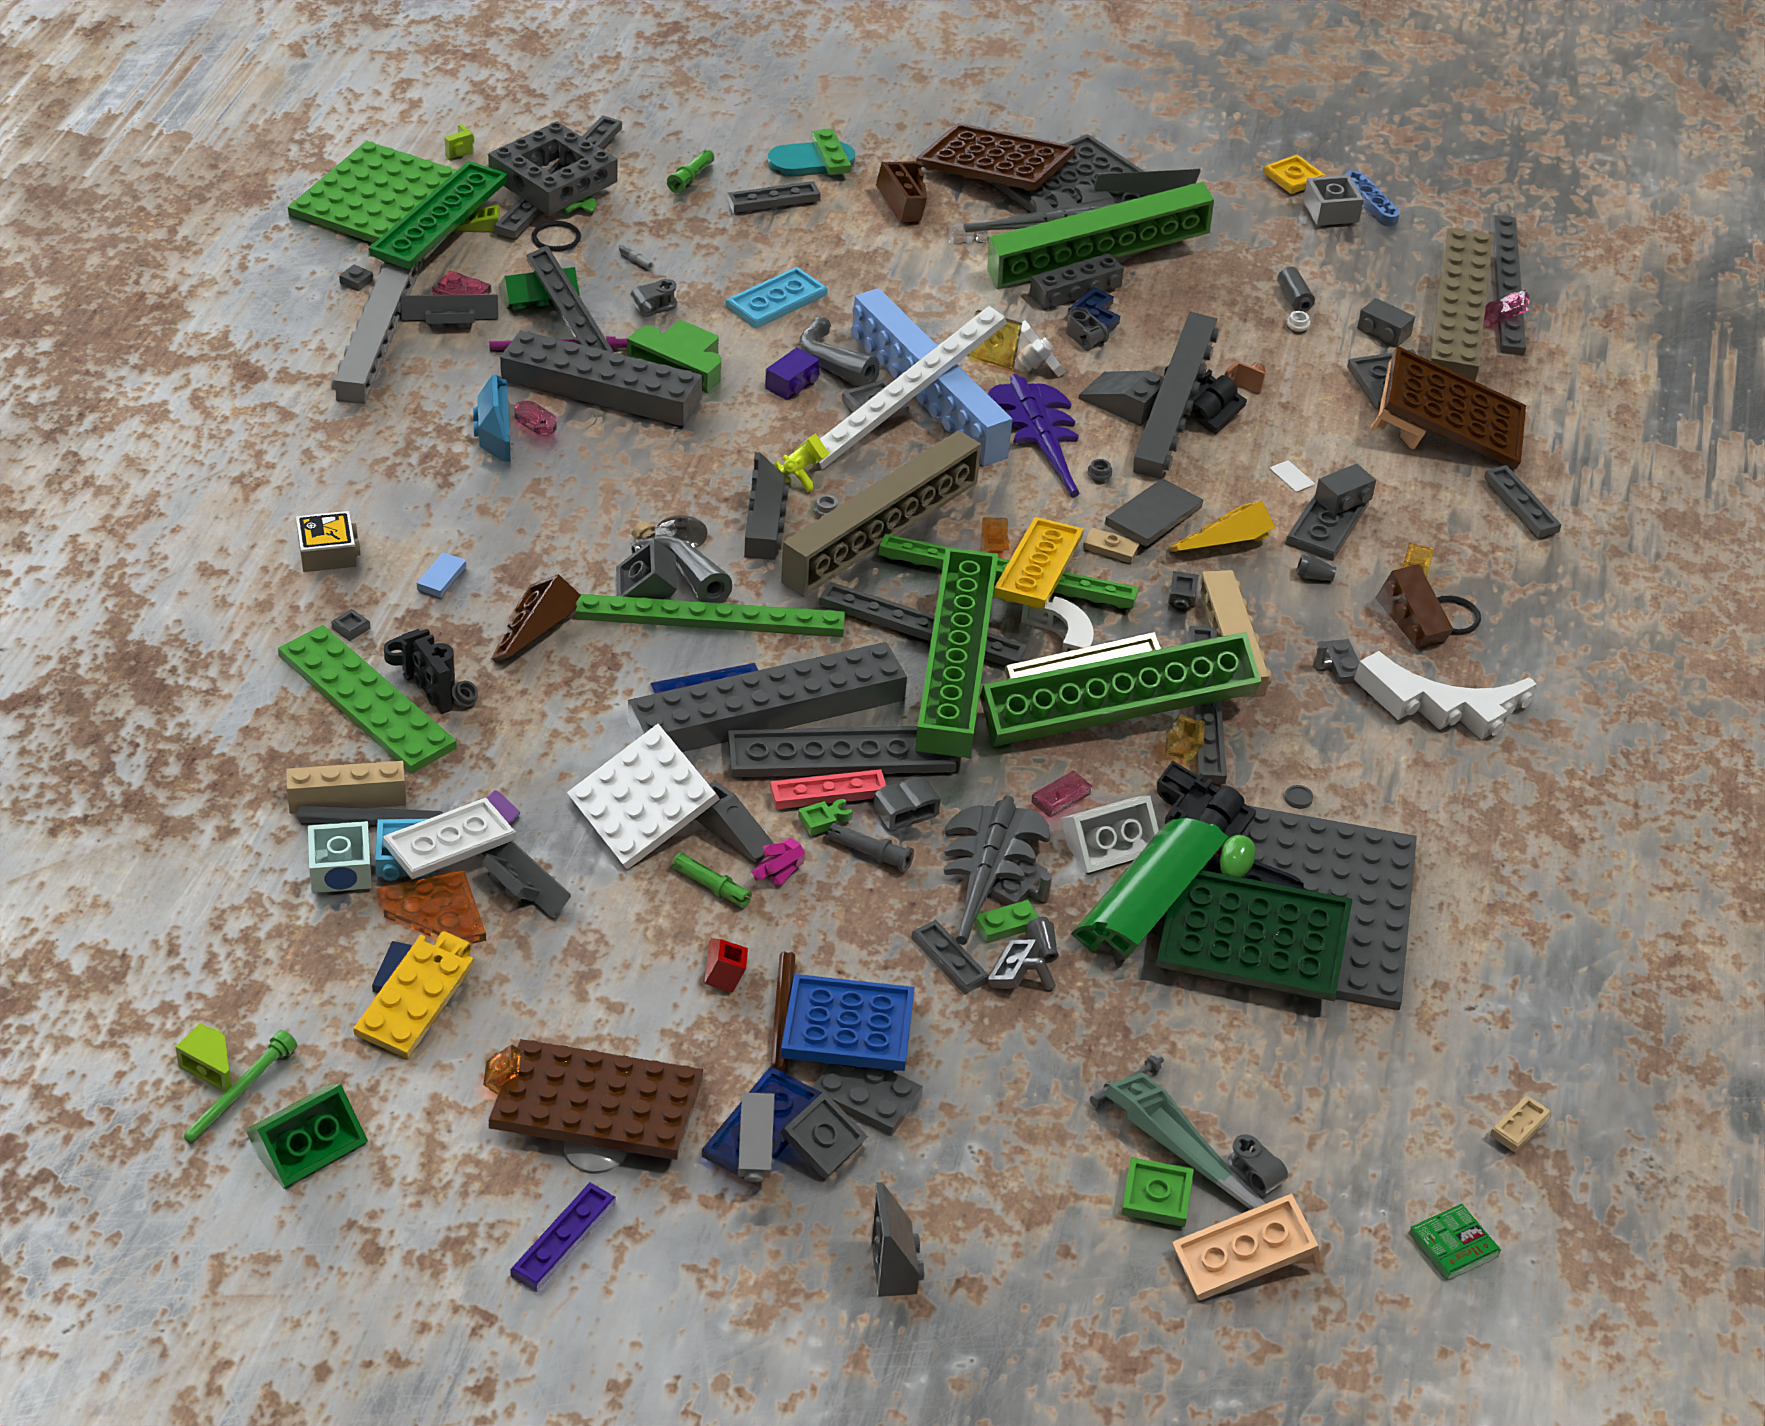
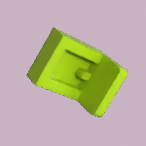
[444,124,475,160]

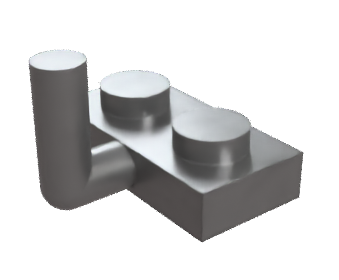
[1313,639,1359,685]
[991,860,1052,906]
[987,940,1056,990]

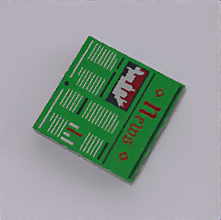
[1409,1203,1501,1280]

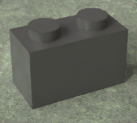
[1357,298,1415,347]
[1314,463,1376,515]

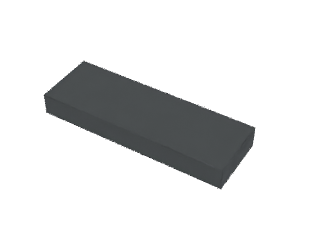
[911,920,989,994]

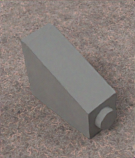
[738,1093,774,1182]

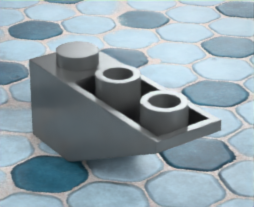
[695,780,774,863]

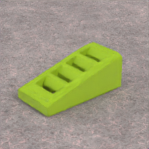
[453,205,500,232]

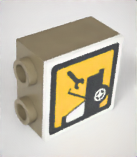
[296,511,361,572]

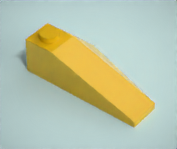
[1168,500,1276,552]

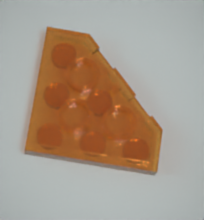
[377,870,486,944]

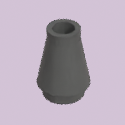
[1296,554,1336,582]
[1026,917,1059,963]

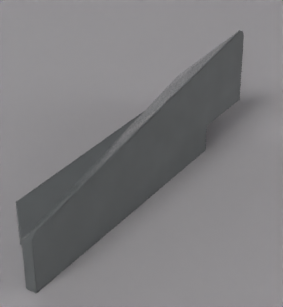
[1093,169,1201,195]

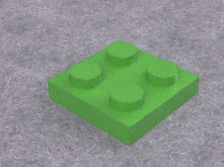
[1121,1157,1194,1227]

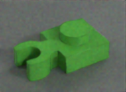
[798,799,853,836]

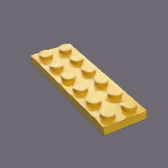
[993,517,1084,609]

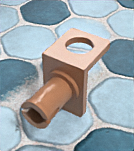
[1225,361,1266,394]

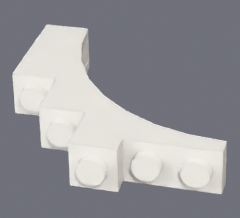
[1354,651,1537,740]

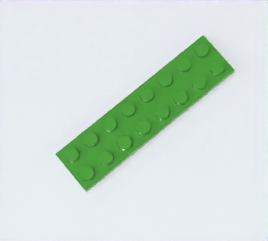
[278,625,457,774]

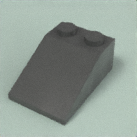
[1079,371,1164,426]
[870,1182,924,1297]

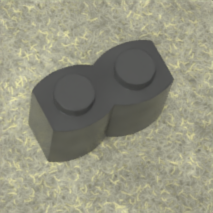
[873,777,941,830]

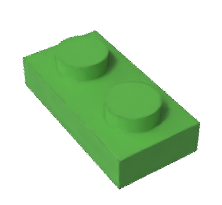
[974,900,1039,943]

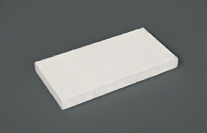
[383,798,516,879]

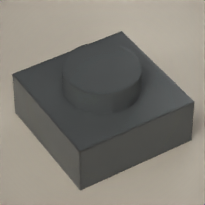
[339,264,373,291]

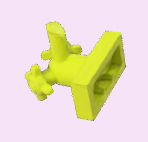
[774,433,830,492]

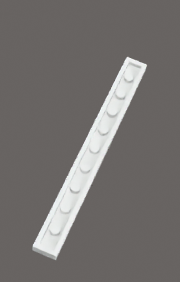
[816,306,1007,470]

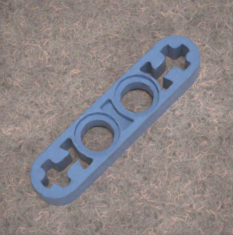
[1346,170,1400,226]

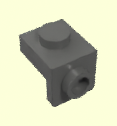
[1168,571,1199,608]

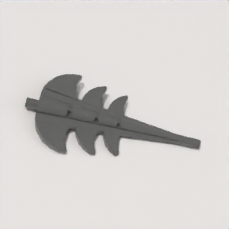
[963,184,1118,233]
[943,795,1050,945]

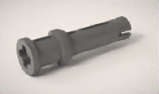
[827,823,914,873]

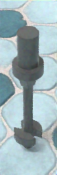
[1090,1055,1164,1107]

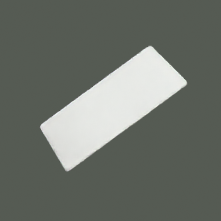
[1270,460,1315,492]

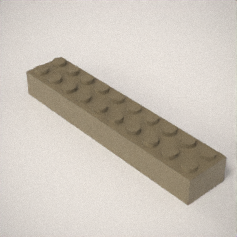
[1429,228,1493,381]
[781,430,981,597]

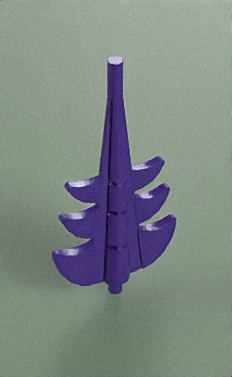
[988,374,1079,498]

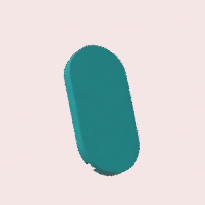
[768,141,855,176]

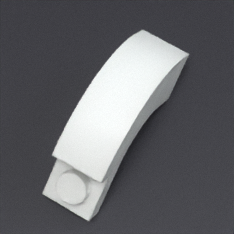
[1021,596,1094,653]

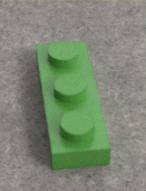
[812,129,851,175]

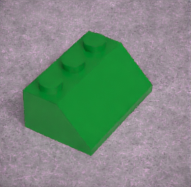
[499,267,580,311]
[245,1084,368,1188]

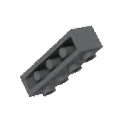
[1029,253,1124,310]

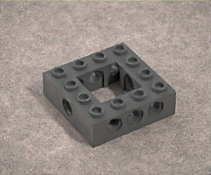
[488,121,618,216]

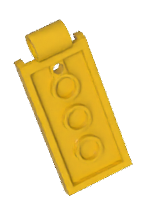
[353,931,474,1059]

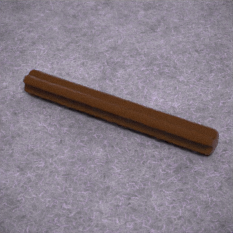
[770,951,795,1074]

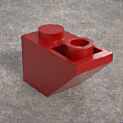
[704,938,748,993]

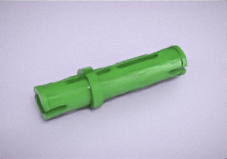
[672,852,752,908]

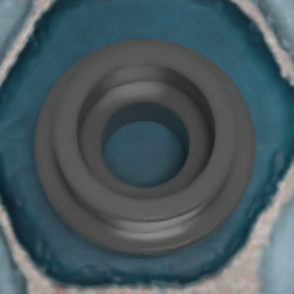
[1087,459,1113,481]
[451,680,478,708]

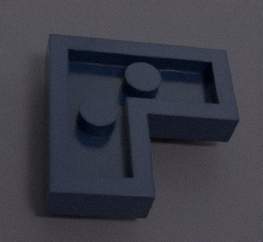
[1068,287,1121,332]

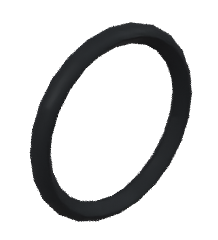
[532,221,581,251]
[1437,595,1481,634]

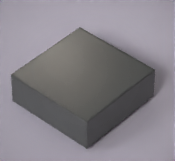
[331,609,371,641]

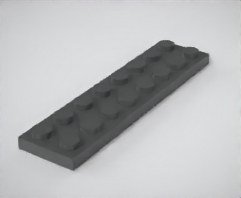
[728,726,956,777]

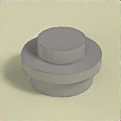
[814,495,839,517]

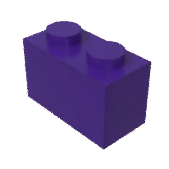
[765,348,820,400]

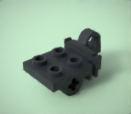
[1164,365,1247,434]
[384,629,455,714]
[1157,760,1256,853]

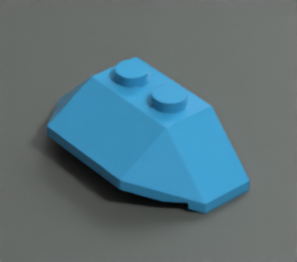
[473,375,511,462]

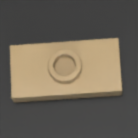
[1083,527,1140,564]
[1490,1095,1552,1153]

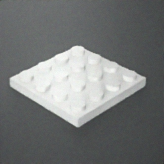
[567,724,720,870]

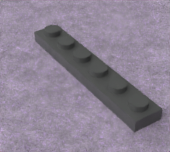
[526,245,614,353]

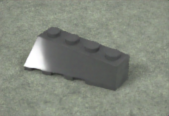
[744,452,789,560]

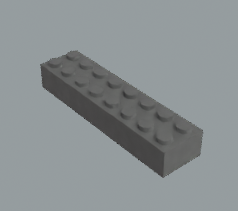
[500,330,702,426]

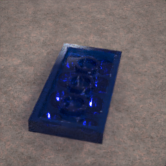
[702,1066,822,1185]

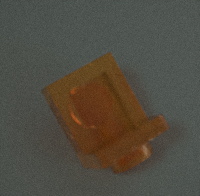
[981,517,1009,554]
[483,1044,521,1094]

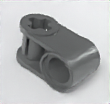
[630,279,677,316]
[1066,307,1109,350]
[1227,1134,1288,1196]

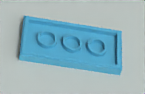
[726,267,828,329]

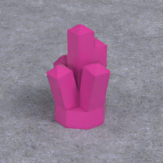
[751,838,805,886]

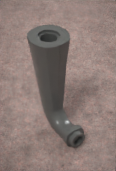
[799,317,880,387]
[631,535,733,603]

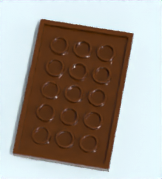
[916,123,1075,191]
[1384,346,1526,469]
[489,1039,703,1160]

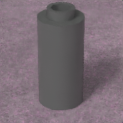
[1277,267,1315,312]

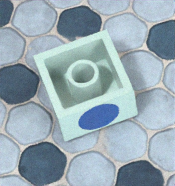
[308,821,372,893]

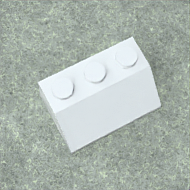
[1061,796,1159,873]

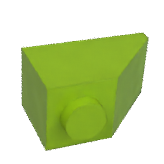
[176,1023,232,1092]

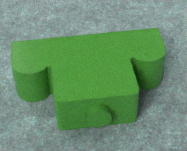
[627,320,721,393]

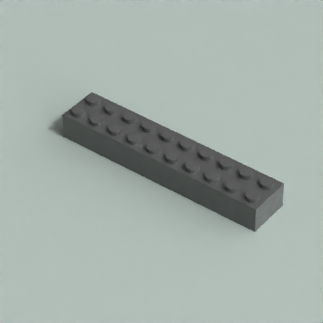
[628,642,907,752]

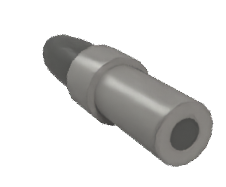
[619,245,653,270]

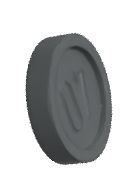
[1285,785,1313,809]

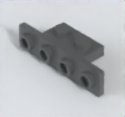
[401,294,499,328]
[481,841,571,918]

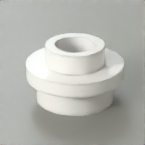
[1287,311,1311,332]

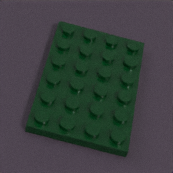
[1156,870,1353,1002]

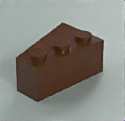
[876,161,927,223]
[1375,564,1453,650]

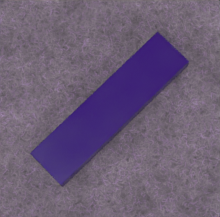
[510,1182,616,1292]

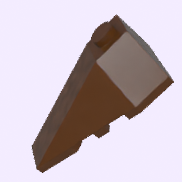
[491,574,581,662]

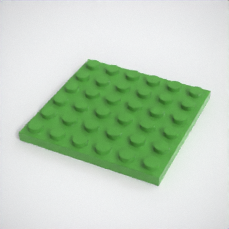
[288,141,457,243]

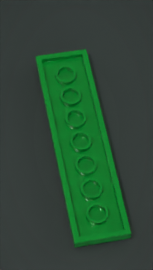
[369,161,508,269]

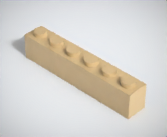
[1199,570,1271,698]

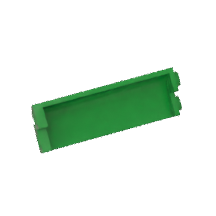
[1071,818,1229,958]

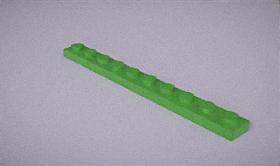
[878,534,1139,609]
[576,594,845,637]

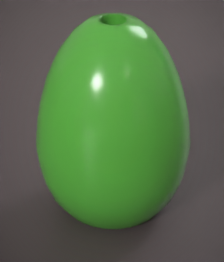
[1220,835,1256,878]

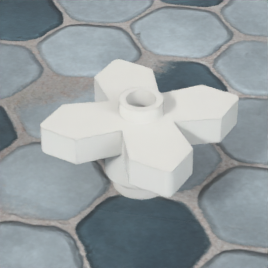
[1017,320,1066,377]

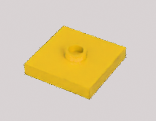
[1263,154,1326,194]

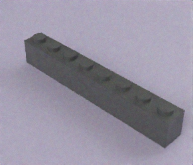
[1133,311,1220,479]

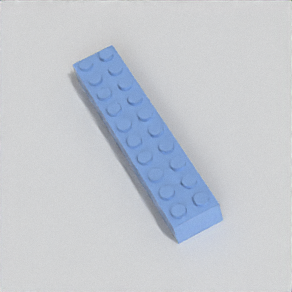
[851,288,1012,467]

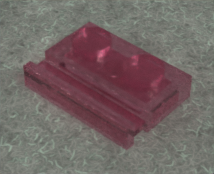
[432,271,491,295]

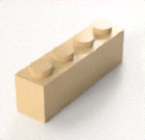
[286,761,406,813]

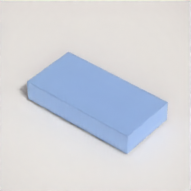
[417,552,467,598]

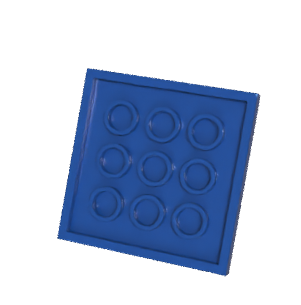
[781,974,915,1071]

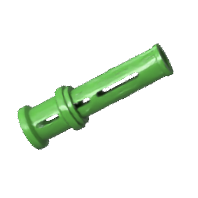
[667,149,715,193]

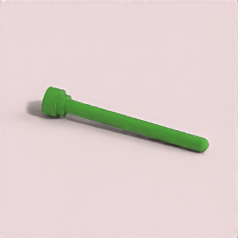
[184,1030,297,1143]

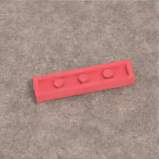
[770,769,886,810]

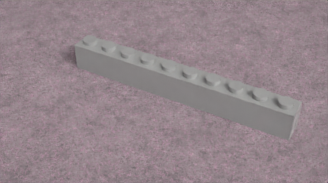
[332,258,423,404]

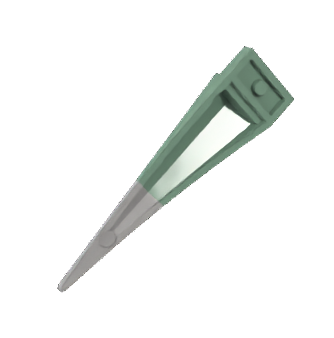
[1104,1072,1266,1210]

